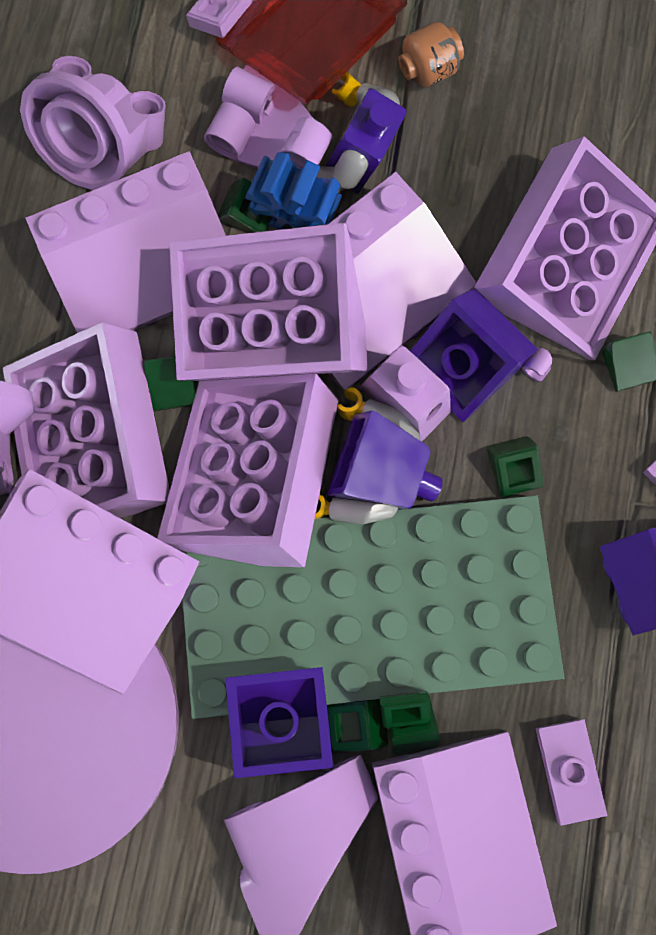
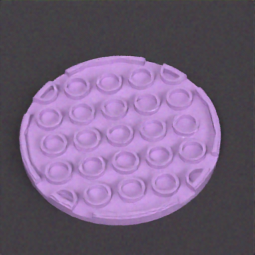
[0,635,179,874]

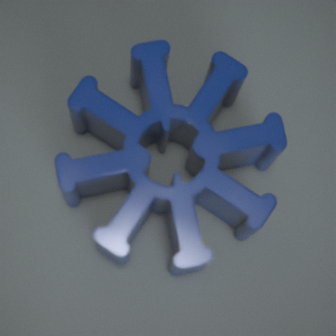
[245,152,342,230]

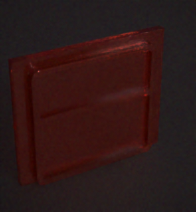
[216,0,408,105]

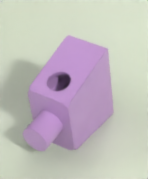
[360,345,451,442]

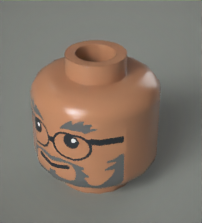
[398,22,464,88]

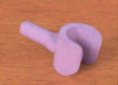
[522,347,552,382]

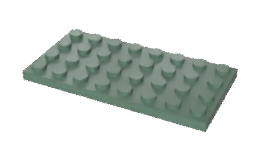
[181,495,565,719]

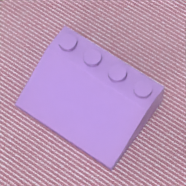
[474,136,656,360]
[26,151,226,333]
[328,172,476,391]
[169,223,367,381]
[3,322,170,518]
[157,373,338,567]
[0,469,199,694]
[372,731,557,935]

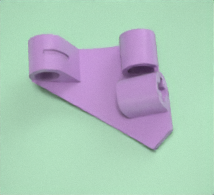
[204,56,333,169]
[224,755,378,935]

